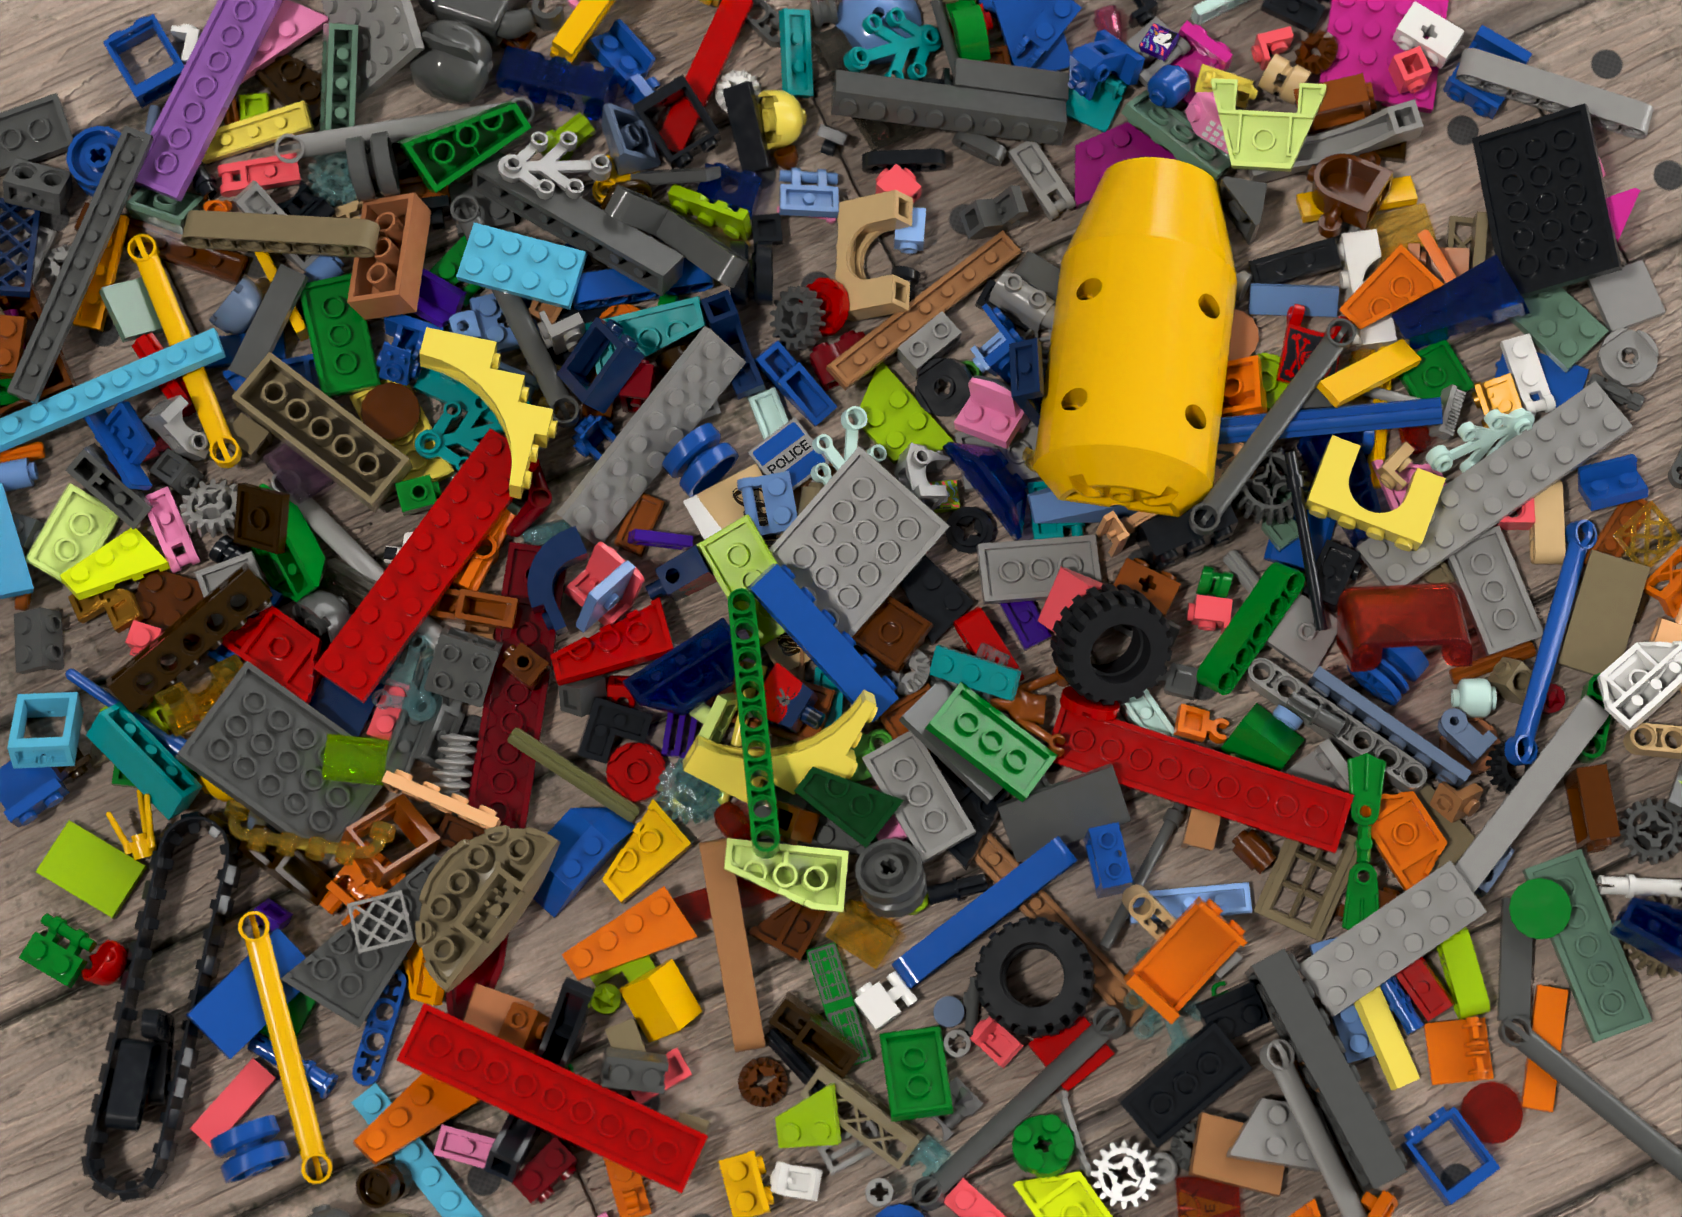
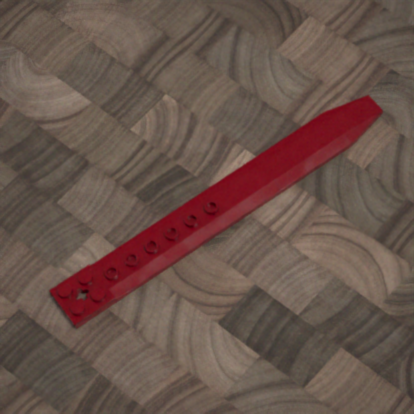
[445,542,567,1020]

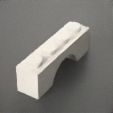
[1336,229,1397,354]

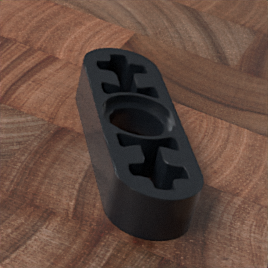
[862,149,946,174]

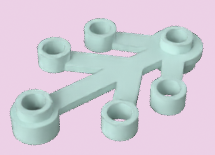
[810,406,887,485]
[1426,408,1535,473]

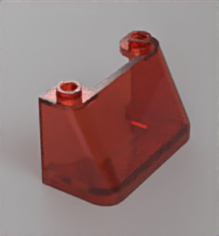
[1336,583,1473,672]

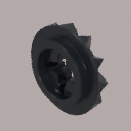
[945,507,993,555]

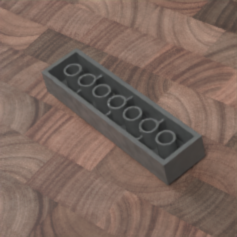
[1244,948,1407,1192]

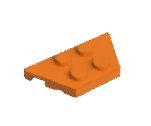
[1360,791,1448,891]

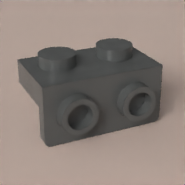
[14,607,64,674]

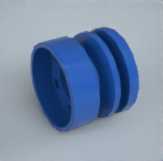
[1347,625,1429,706]

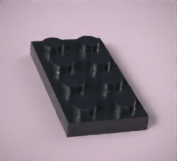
[1117,1020,1253,1148]

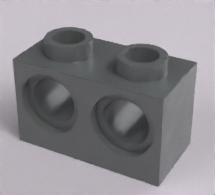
[3,158,73,216]

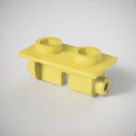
[1194,64,1258,109]

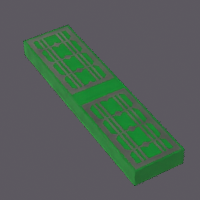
[806,942,872,1067]

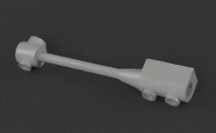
[989,270,1056,333]

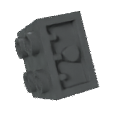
[424,625,503,707]

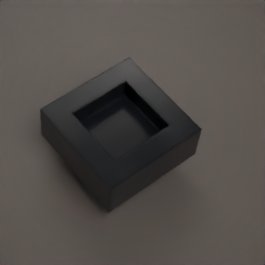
[751,213,783,245]

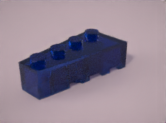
[1392,255,1530,350]

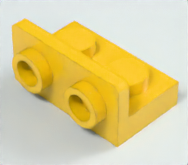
[718,1150,775,1217]

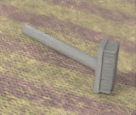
[1363,384,1466,440]

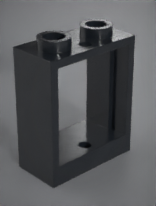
[633,74,721,169]

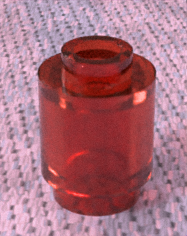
[1398,425,1432,455]
[714,802,751,841]

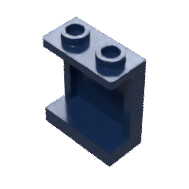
[1009,338,1046,427]

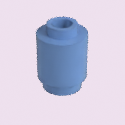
[304,255,345,283]
[0,457,39,492]

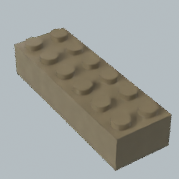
[232,352,413,513]

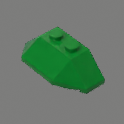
[250,484,325,602]

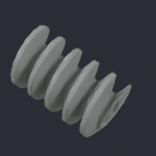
[432,733,479,798]

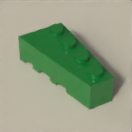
[397,101,532,193]

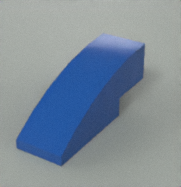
[754,340,837,426]

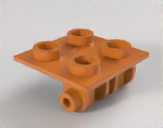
[1424,1017,1494,1085]

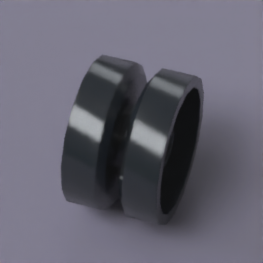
[728,241,773,306]

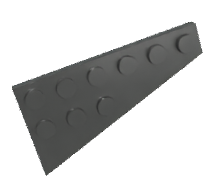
[281,854,441,1028]

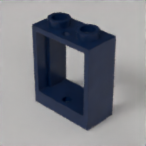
[556,317,645,413]

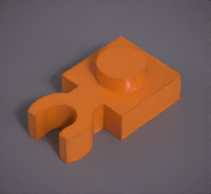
[1173,703,1229,744]

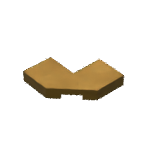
[68,588,144,633]

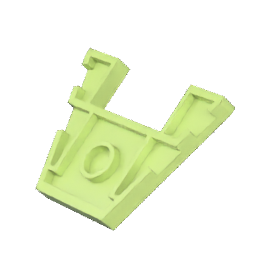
[1211,78,1327,172]

